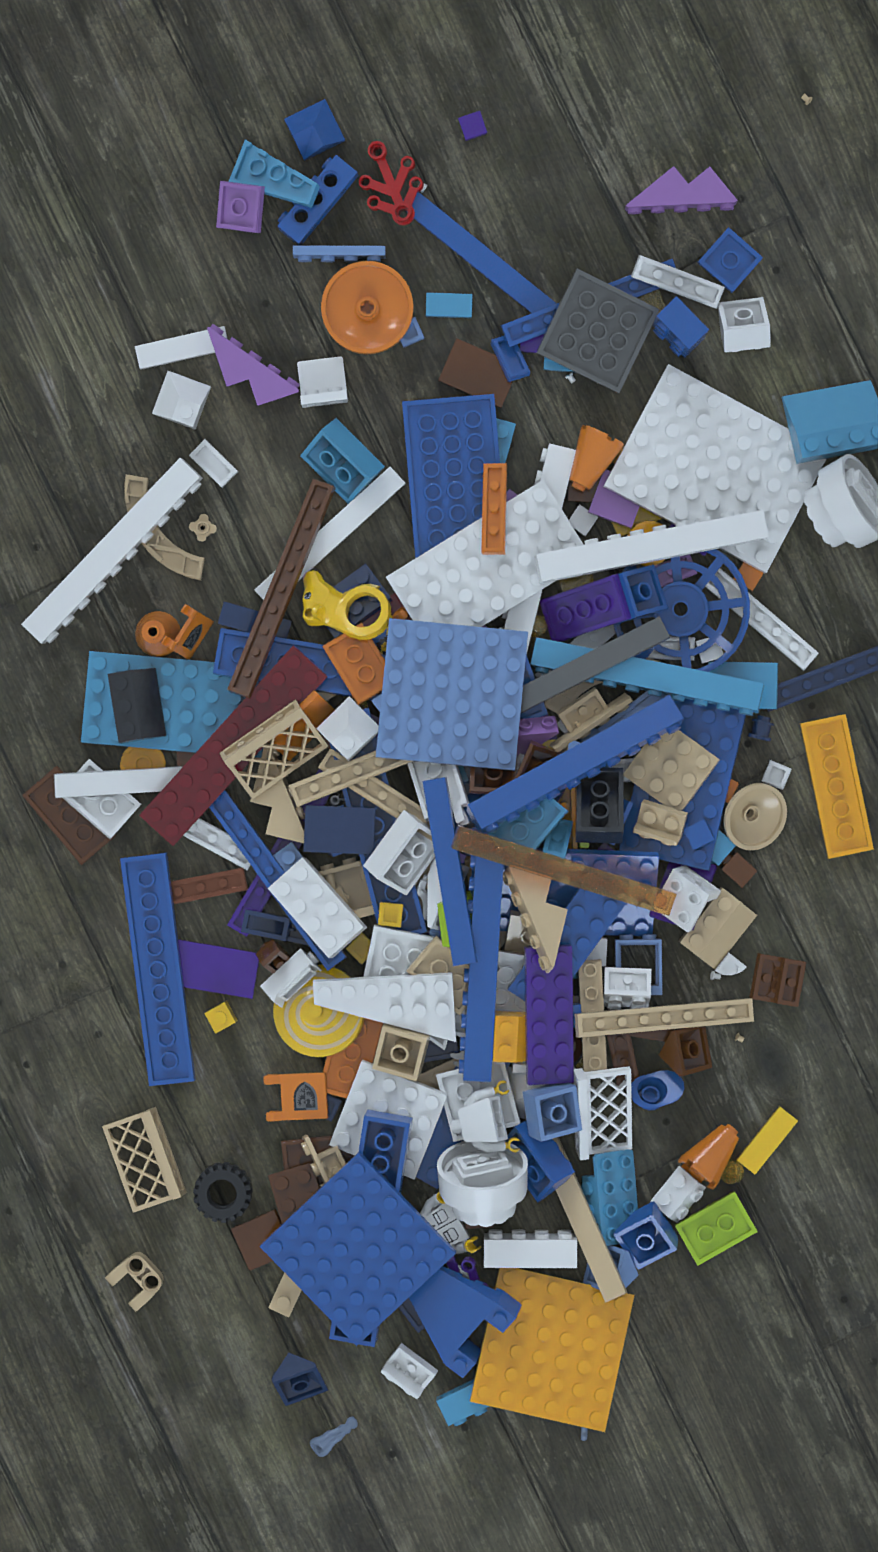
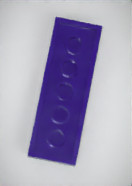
[524,944,574,1085]

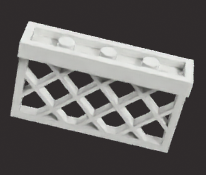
[574,1066,632,1160]

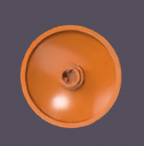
[321,261,414,354]

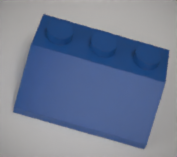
[504,1120,575,1203]

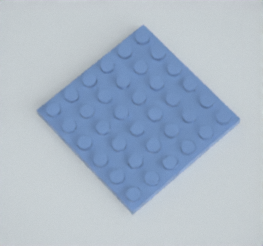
[376,618,528,771]

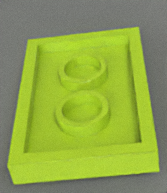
[675,1191,758,1266]

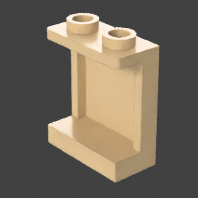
[319,857,375,918]

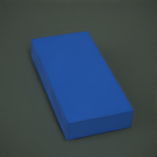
[490,336,530,383]

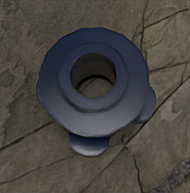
[748,715,774,742]

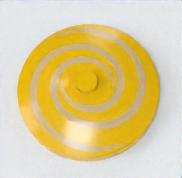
[273,965,365,1057]

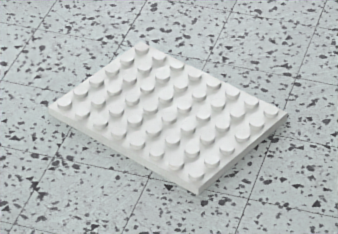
[603,364,826,573]

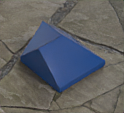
[284,99,345,161]

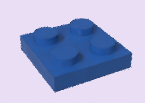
[698,227,763,293]

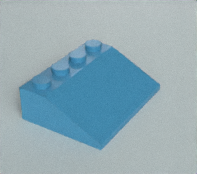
[782,380,878,464]

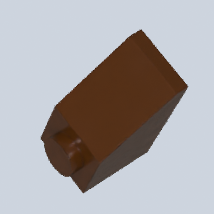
[256,939,291,974]

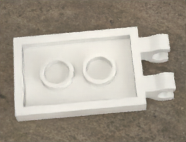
[408,761,469,826]

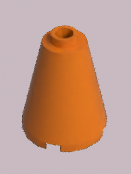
[569,425,624,492]
[135,611,181,657]
[678,1124,739,1189]

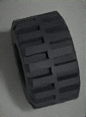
[193,1162,253,1223]

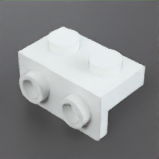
[650,1166,706,1223]
[381,1343,438,1399]

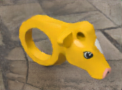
[302,570,393,640]

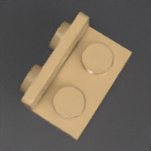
[633,799,688,846]

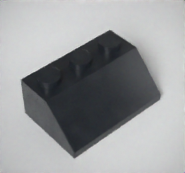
[107,668,167,744]

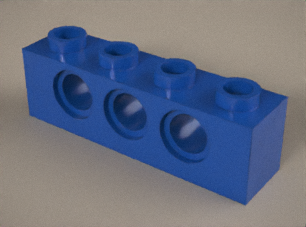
[278,155,358,246]

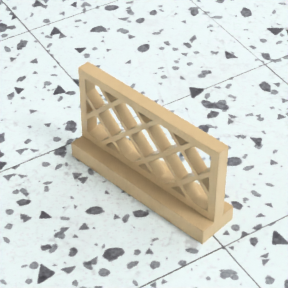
[220,700,328,799]
[102,1107,187,1213]

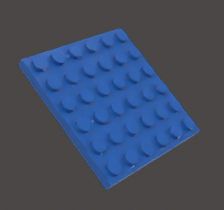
[260,1152,456,1346]

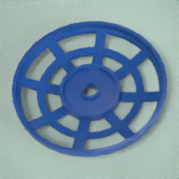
[613,549,750,672]

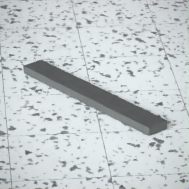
[520,616,670,714]

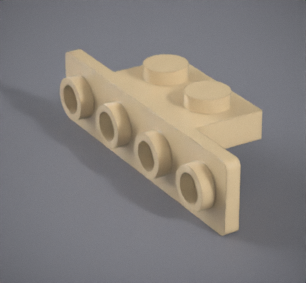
[550,687,633,752]
[301,1135,346,1187]

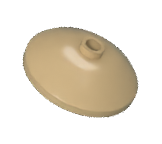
[724,783,787,850]

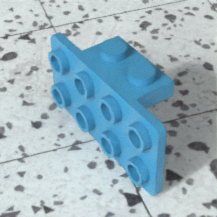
[581,1149,638,1246]

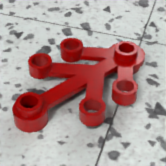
[359,141,424,225]

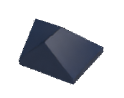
[272,1352,329,1406]

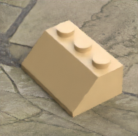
[679,887,757,969]

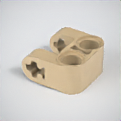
[105,1252,164,1312]

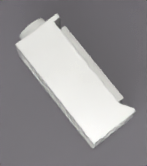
[260,948,322,1008]

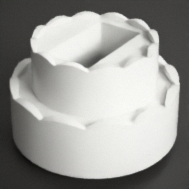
[804,454,878,548]
[437,1141,528,1227]

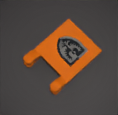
[161,604,214,660]
[264,1072,328,1122]

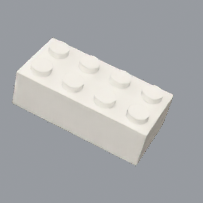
[268,857,367,958]
[484,1229,577,1268]

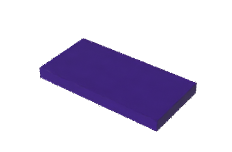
[539,574,631,642]
[178,939,259,999]

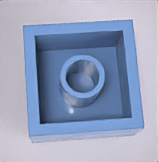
[523,1083,582,1142]

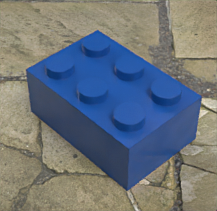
[652,296,709,358]

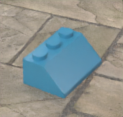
[300,418,385,504]

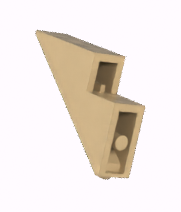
[250,747,305,844]
[503,864,568,973]
[578,959,607,1072]

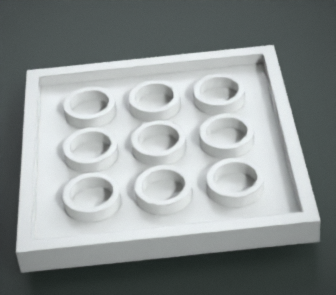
[329,1060,448,1180]

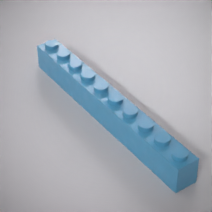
[530,637,764,716]

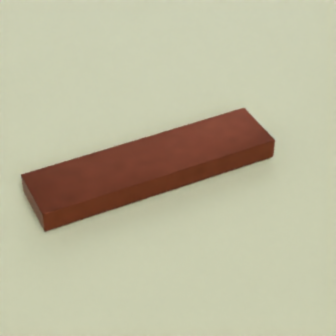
[171,868,248,904]

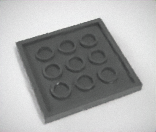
[536,269,660,393]

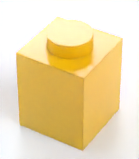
[204,1000,238,1034]

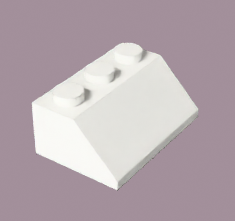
[363,810,435,896]

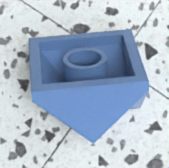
[583,1245,638,1290]

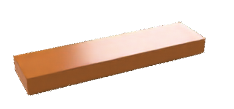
[481,463,507,555]

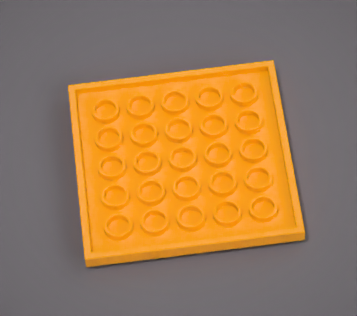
[469,1268,634,1432]

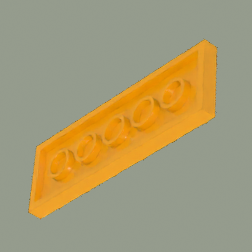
[800,714,874,859]

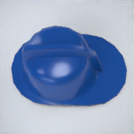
[631,1070,684,1110]

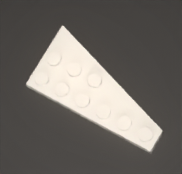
[313,972,456,1042]

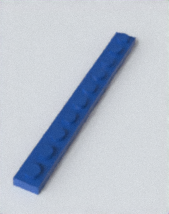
[209,789,347,971]

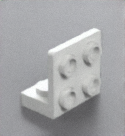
[297,356,348,408]
[653,865,721,932]
[603,967,651,1010]

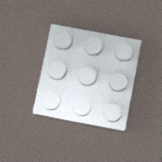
[436,1060,521,1142]

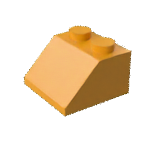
[492,1011,526,1063]

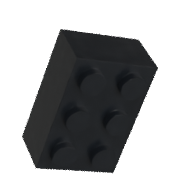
[576,767,624,843]

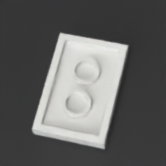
[62,759,141,839]

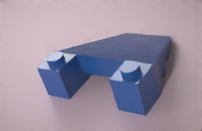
[409,1266,522,1378]

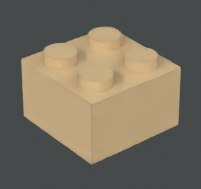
[372,1023,431,1081]

